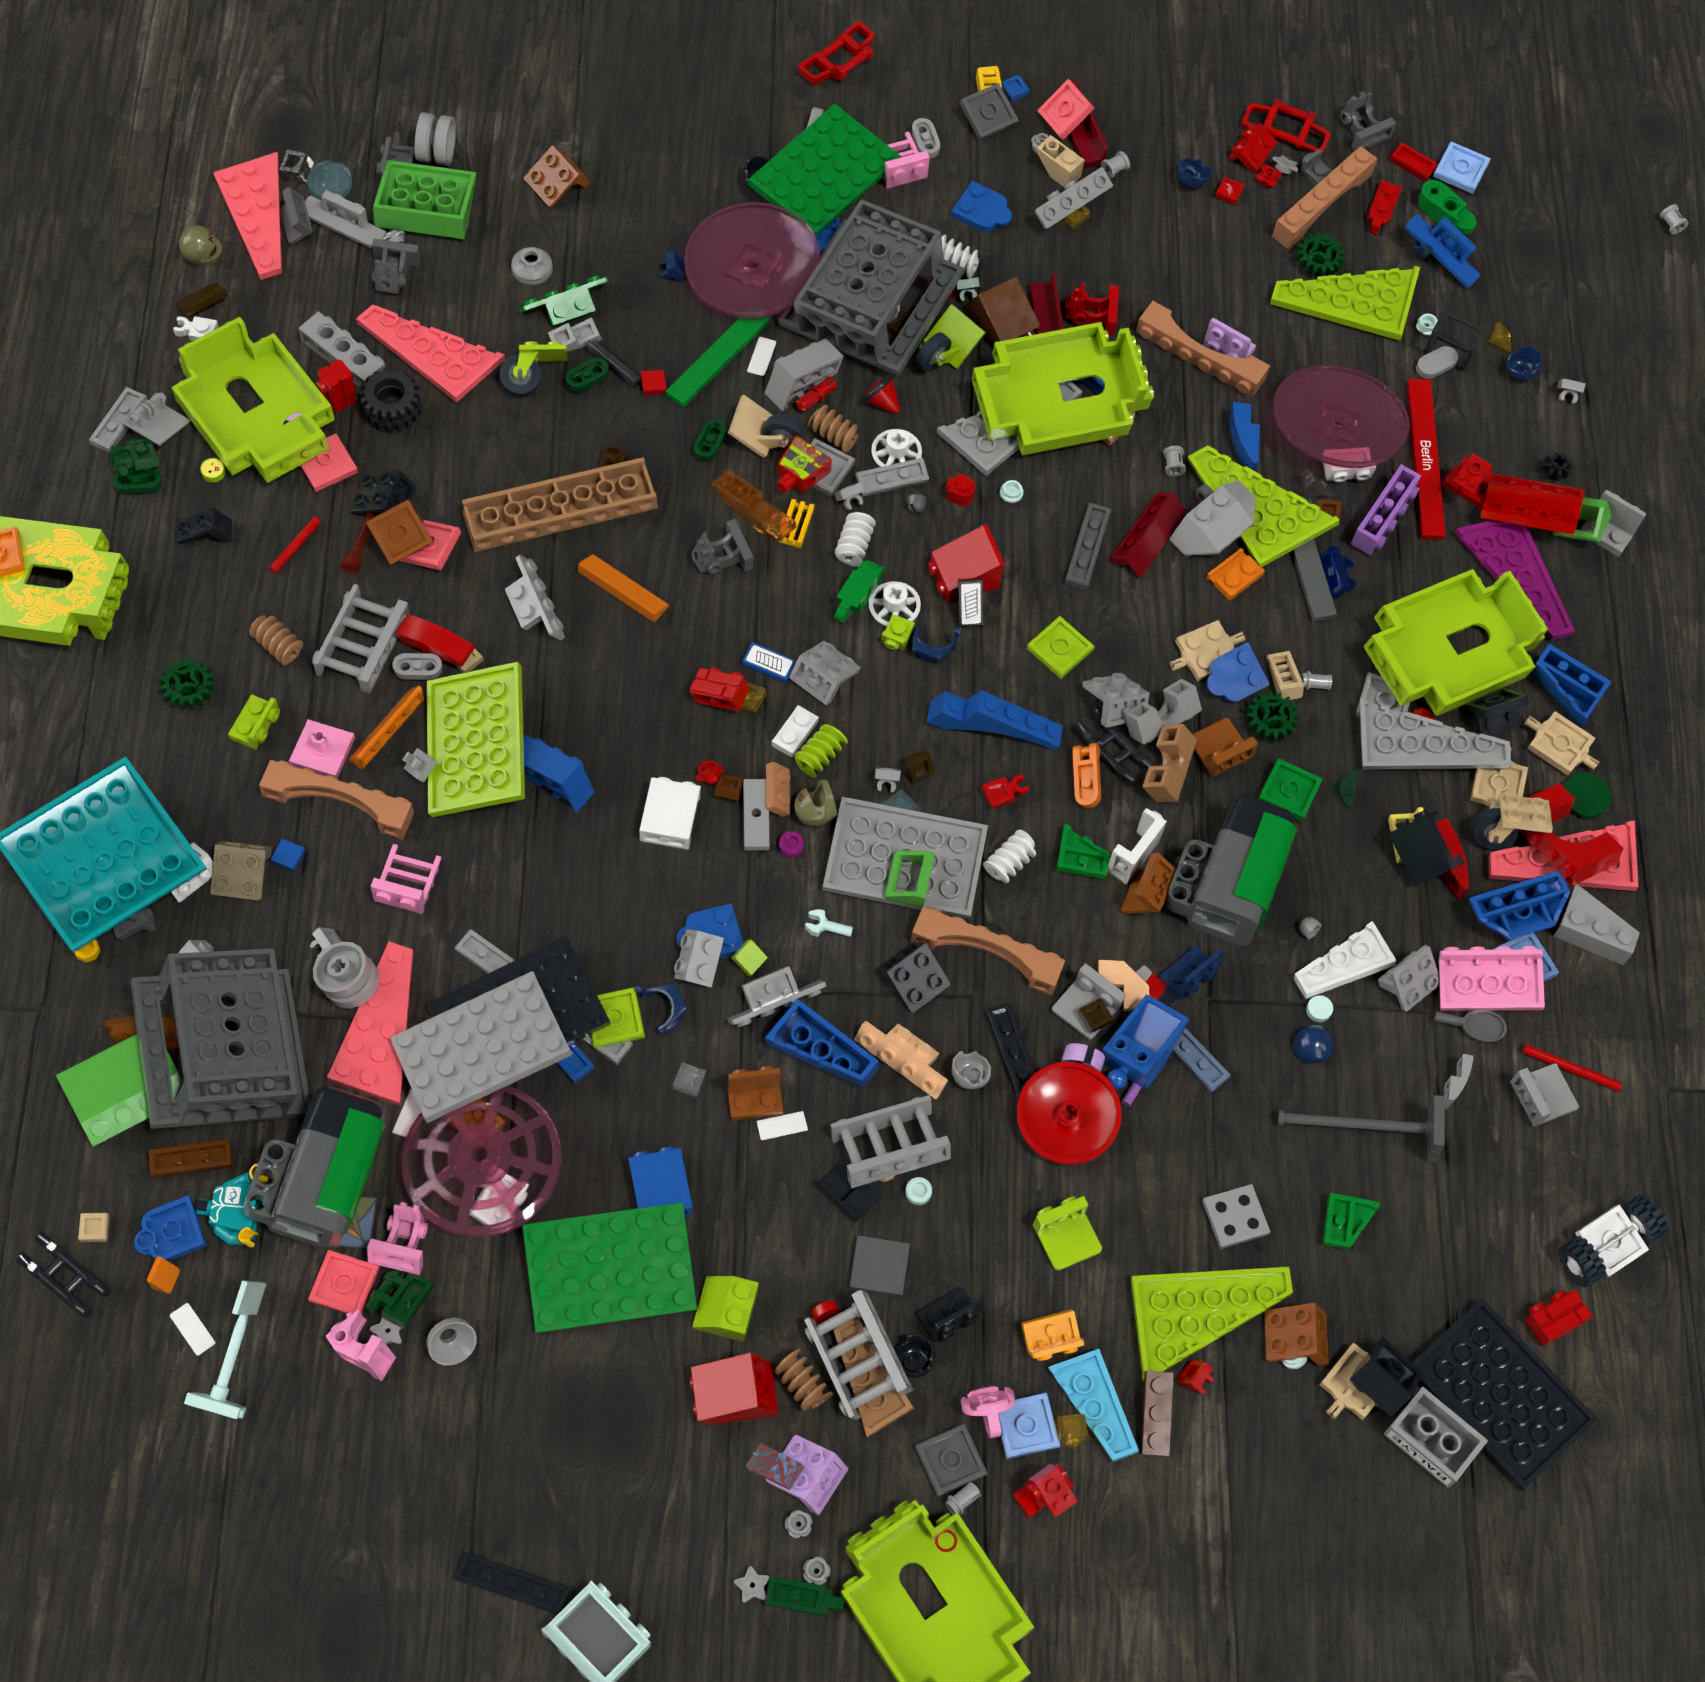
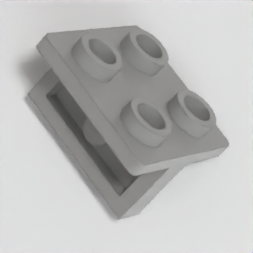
[1378,945,1439,1012]

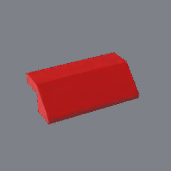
[1480,474,1585,535]

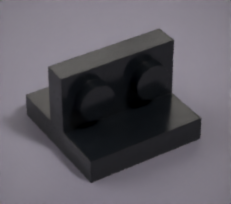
[1462,688,1530,736]

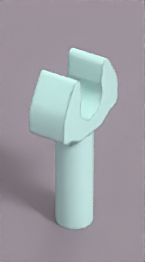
[805,909,853,937]

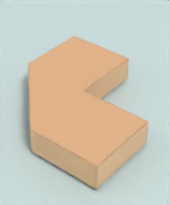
[1098,960,1149,1012]

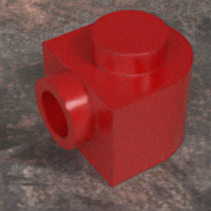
[945,473,975,506]

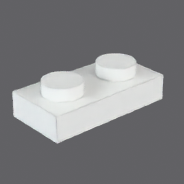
[772,705,819,757]

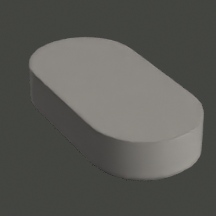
[1416,346,1458,379]

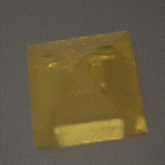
[1490,322,1511,352]

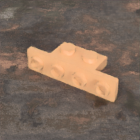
[854,1021,948,1099]

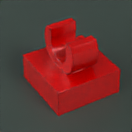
[1176,1360,1214,1394]

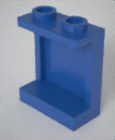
[629,1146,693,1217]

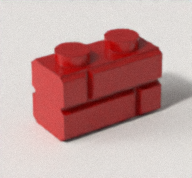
[316,359,357,413]
[690,667,750,711]
[1525,1290,1592,1347]

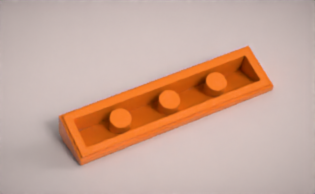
[578,555,669,623]
[349,686,424,769]

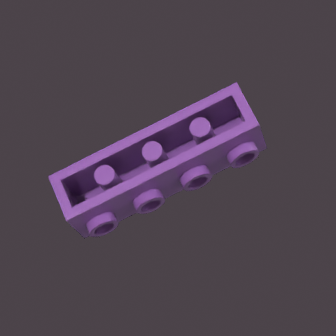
[1351,464,1421,556]

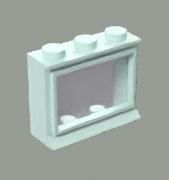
[541,1581,651,1682]

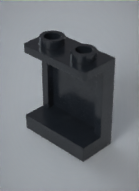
[1388,809,1465,887]

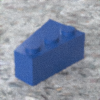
[1531,644,1612,728]
[523,735,595,813]

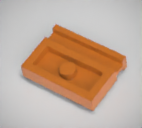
[1206,548,1265,601]

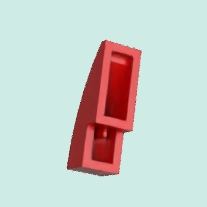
[395,614,475,666]
[1436,818,1469,900]

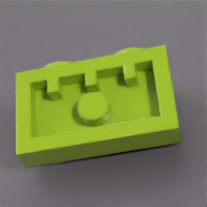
[228,694,280,750]

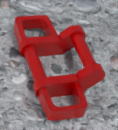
[798,21,874,85]
[1241,98,1330,156]

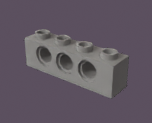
[299,311,386,390]

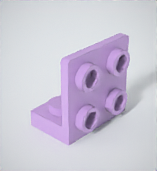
[1203,318,1256,358]
[766,1435,848,1515]

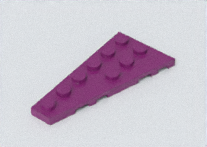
[1454,520,1575,641]

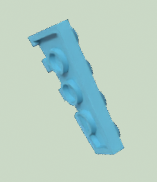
[1049,1349,1139,1462]

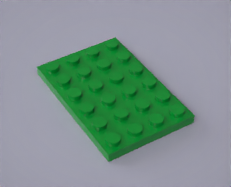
[747,104,901,238]
[523,1202,697,1333]

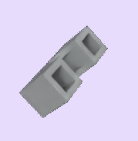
[1124,679,1202,745]

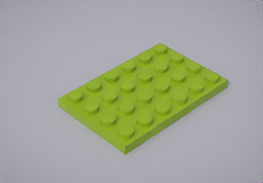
[427,662,525,817]

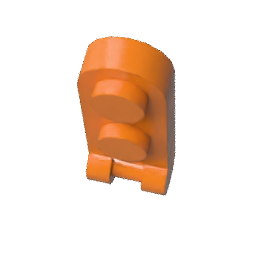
[1073,742,1101,809]

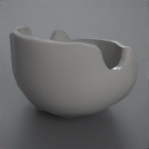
[952,1051,991,1089]

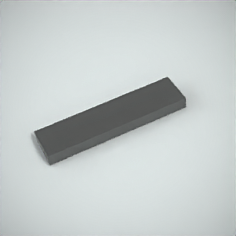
[1064,503,1111,590]
[1291,539,1337,622]

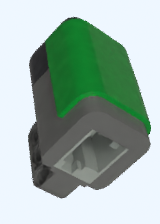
[1165,794,1297,946]
[243,1086,385,1250]

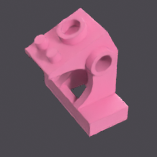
[367,1202,428,1275]
[326,1310,396,1381]

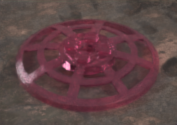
[401,1086,562,1238]

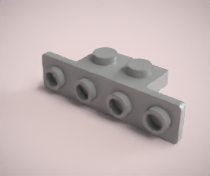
[1034,167,1113,229]
[305,190,386,249]
[505,555,565,640]
[727,966,826,1027]

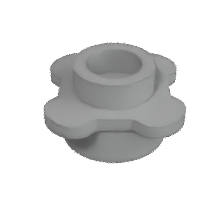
[383,230,405,243]

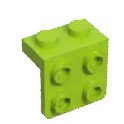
[1033,1196,1102,1271]

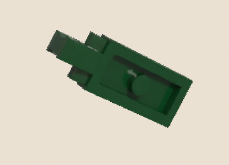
[765,1576,845,1616]

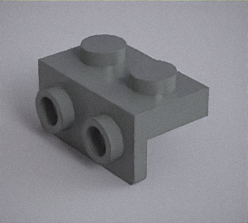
[377,137,415,179]

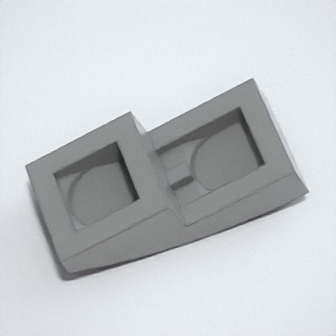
[548,317,602,351]
[1444,1054,1473,1109]

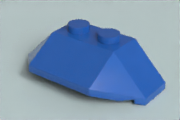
[1469,871,1570,940]

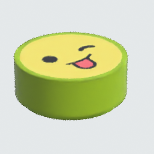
[200,458,226,483]

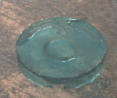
[307,161,353,200]

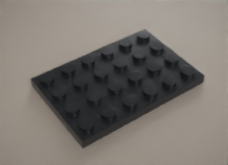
[427,935,611,1046]
[1412,1298,1598,1491]

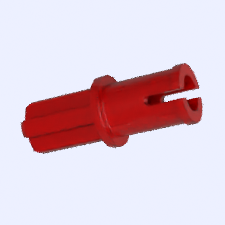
[796,376,837,412]

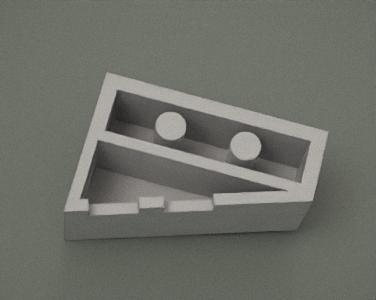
[765,339,844,411]
[1553,884,1640,965]

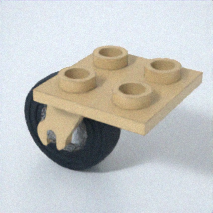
[728,395,806,458]
[1473,794,1553,850]

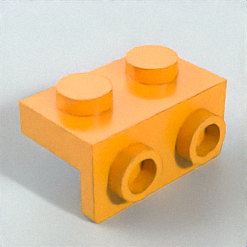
[1021,1309,1084,1361]

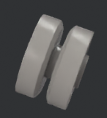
[415,112,456,166]
[313,942,380,1009]

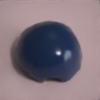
[1176,158,1212,189]
[1506,346,1543,381]
[1292,1025,1334,1064]

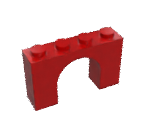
[1519,783,1624,886]

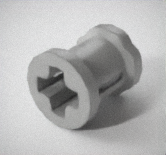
[1101,151,1130,179]
[1660,204,1689,234]
[1163,446,1185,476]

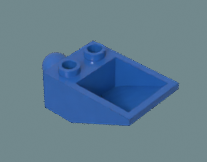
[1103,994,1189,1090]

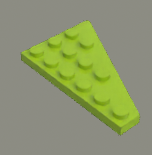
[1270,266,1420,340]
[1188,446,1339,567]
[1131,1267,1293,1381]

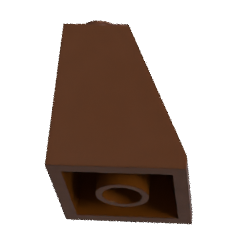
[965,277,1040,347]

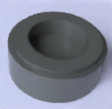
[1196,484,1213,502]

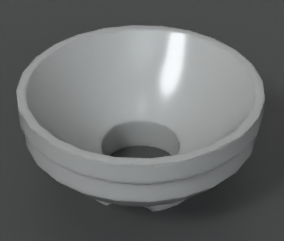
[511,247,553,285]
[427,1318,477,1365]

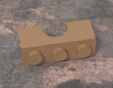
[1143,724,1197,803]

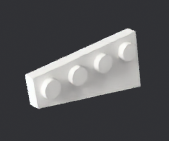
[1294,921,1396,999]

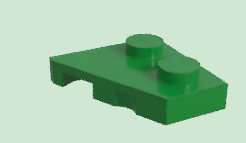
[1056,824,1110,880]
[1323,1193,1380,1250]

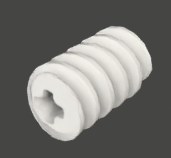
[942,234,979,278]
[835,512,876,567]
[983,830,1036,883]

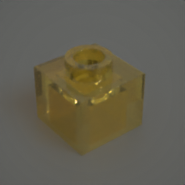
[1055,1414,1088,1447]

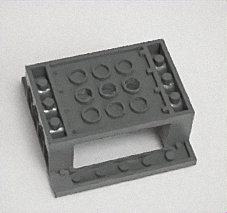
[778,199,964,376]
[130,948,310,1129]

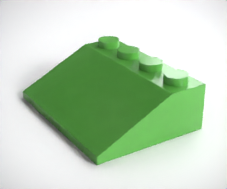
[373,160,476,239]
[56,1034,184,1146]

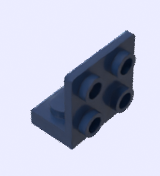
[1159,945,1224,1000]

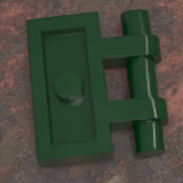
[109,437,160,475]
[365,1269,434,1329]

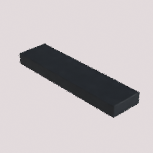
[985,1002,1036,1102]
[454,1551,571,1615]

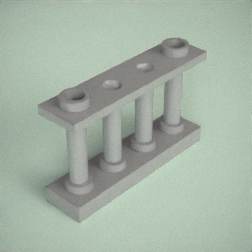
[312,584,410,694]
[831,1095,951,1188]
[805,1290,913,1420]

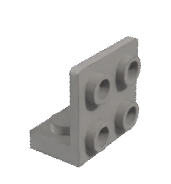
[1581,490,1646,557]
[789,641,861,705]
[1082,673,1149,728]
[1052,963,1126,1040]
[1510,1064,1579,1127]

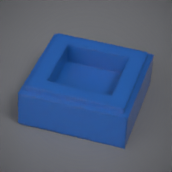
[1001,75,1030,102]
[271,839,306,872]

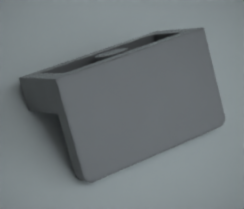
[280,187,313,245]

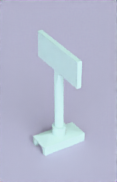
[184,1280,267,1419]

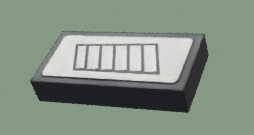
[958,577,983,627]

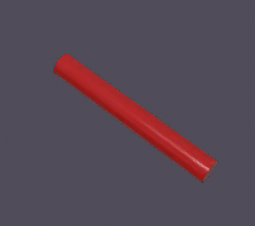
[269,516,321,574]

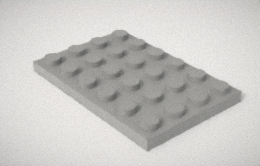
[822,797,988,919]
[390,971,572,1123]

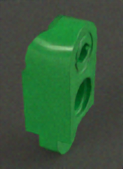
[1418,180,1476,235]
[834,560,886,623]

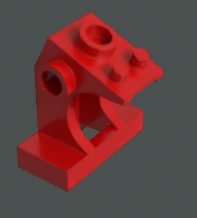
[1065,283,1119,337]
[1442,453,1494,510]
[1013,1463,1078,1519]

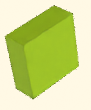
[731,939,768,976]

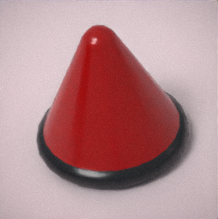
[862,374,900,414]

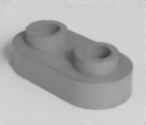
[912,118,940,158]
[392,653,442,680]

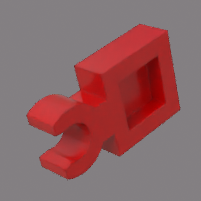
[982,775,1029,810]

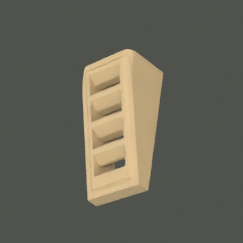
[1266,651,1304,700]

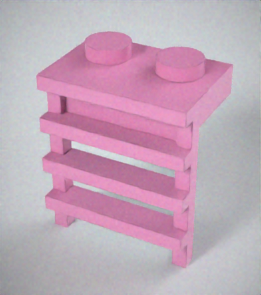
[882,132,930,189]
[371,844,442,914]

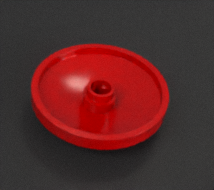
[1017,1062,1121,1166]

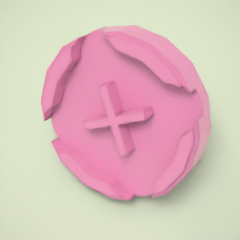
[961,1386,1015,1439]

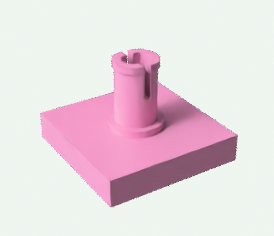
[289,720,355,778]

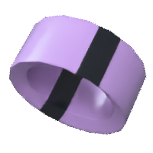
[1061,1043,1105,1072]

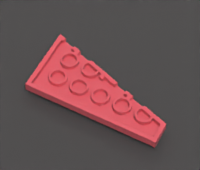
[327,941,414,1106]

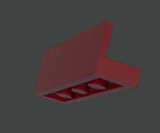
[1068,81,1108,169]
[1029,272,1064,334]
[1110,492,1187,578]

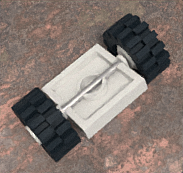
[1557,1194,1669,1288]

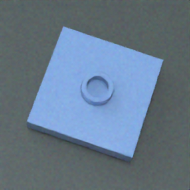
[1433,142,1491,194]
[998,1393,1060,1459]

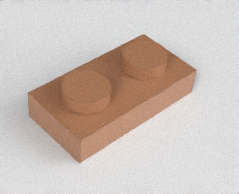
[766,761,790,817]

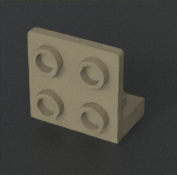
[210,841,272,900]

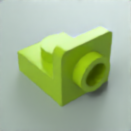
[881,614,915,651]

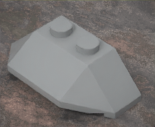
[1169,481,1255,557]

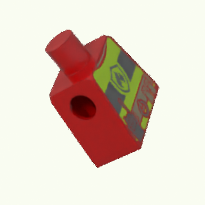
[777,435,832,493]

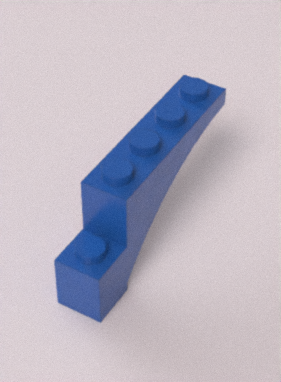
[927,690,1063,750]

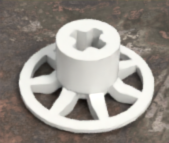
[871,429,922,467]
[869,581,921,626]

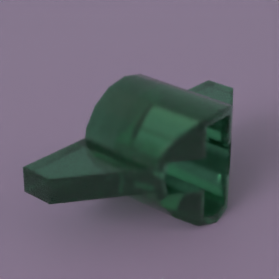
[1336,770,1358,808]

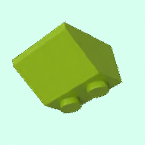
[692,1276,759,1342]

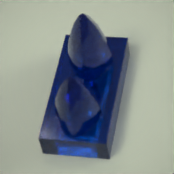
[1319,546,1357,599]

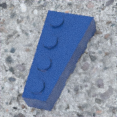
[765,999,879,1088]

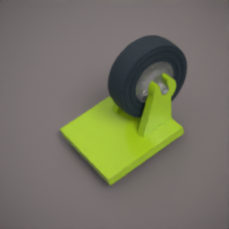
[916,304,986,372]
[500,341,568,396]

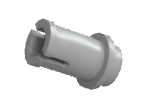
[1301,671,1332,690]
[945,1482,981,1515]

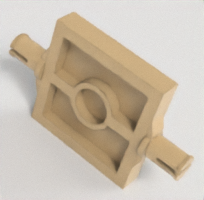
[1170,620,1245,682]
[1525,711,1599,776]
[1470,747,1528,809]
[1320,1343,1375,1420]

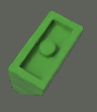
[1553,497,1612,542]
[884,850,935,907]

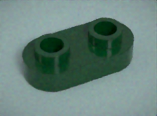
[565,358,609,392]
[694,419,727,461]
[112,468,163,494]

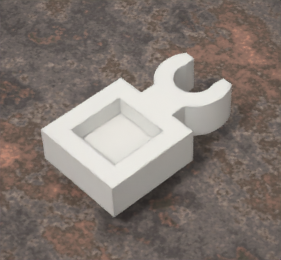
[173,316,218,341]

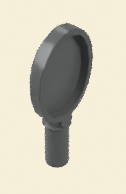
[1434,1010,1507,1043]

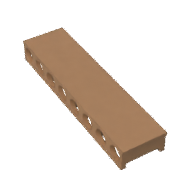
[462,457,658,552]

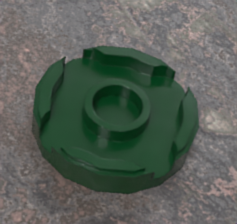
[1563,773,1611,820]

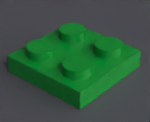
[1259,758,1323,822]

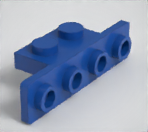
[1405,214,1480,288]

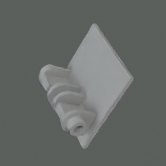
[122,393,191,446]

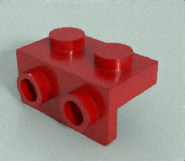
[1228,123,1278,174]

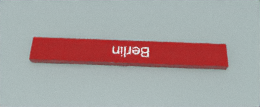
[1407,379,1446,540]

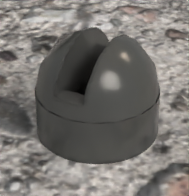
[907,494,926,513]

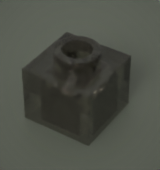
[279,149,314,182]

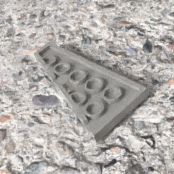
[937,381,1082,476]
[1359,699,1511,769]

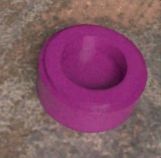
[779,831,804,858]

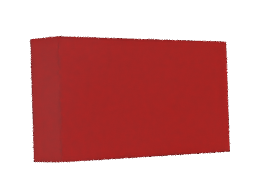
[1389,143,1438,182]

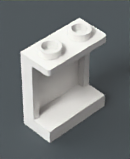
[639,777,701,850]
[1107,808,1167,885]

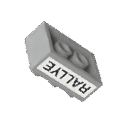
[1383,1386,1488,1488]

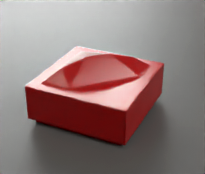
[1215,177,1244,205]

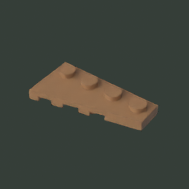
[834,1317,914,1438]

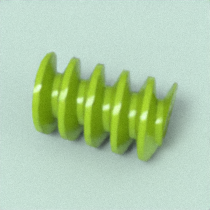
[794,724,848,778]

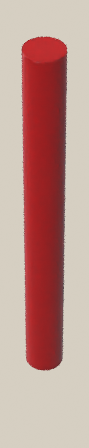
[1522,1044,1622,1092]

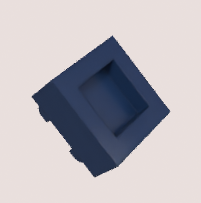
[660,249,686,282]

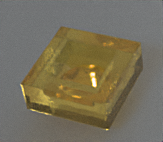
[1063,205,1091,229]
[741,683,767,713]

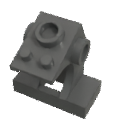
[1340,91,1396,151]
[372,238,421,294]
[691,519,754,574]

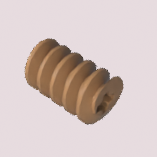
[807,404,858,452]
[249,615,304,665]
[775,1349,833,1411]

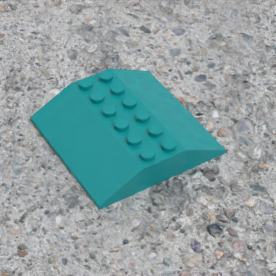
[0,757,207,953]

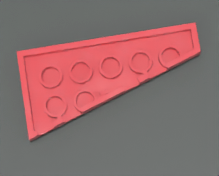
[213,152,282,280]
[356,304,505,402]
[1488,820,1638,891]

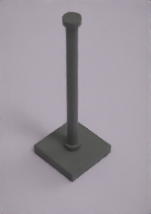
[1278,1095,1445,1162]

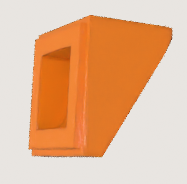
[147,1256,180,1294]

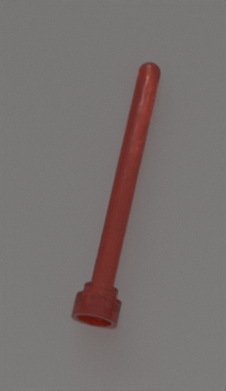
[340,512,378,574]

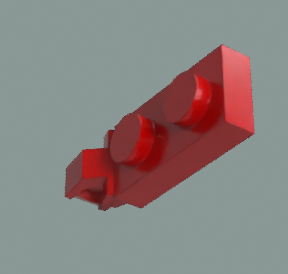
[1367,180,1402,235]

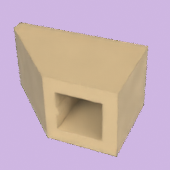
[1036,135,1084,186]

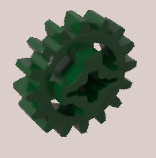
[1295,232,1345,277]
[159,658,215,710]
[1245,691,1299,743]

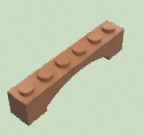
[1272,146,1377,250]
[1136,301,1270,397]
[259,760,414,839]
[910,907,1065,995]

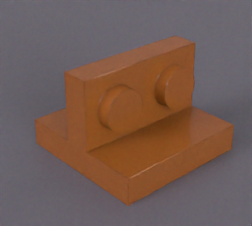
[366,499,433,565]

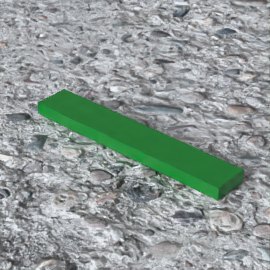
[666,304,771,408]

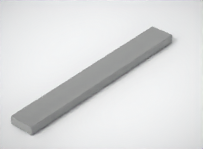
[455,929,633,1065]

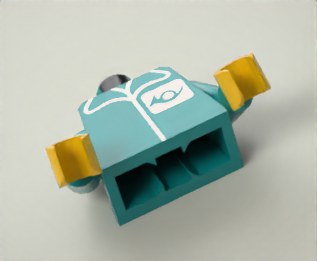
[196,1164,268,1248]

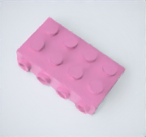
[1438,946,1545,1011]

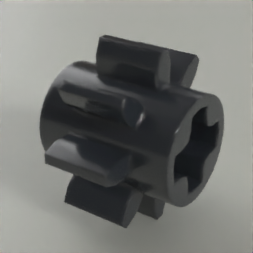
[1541,452,1572,482]

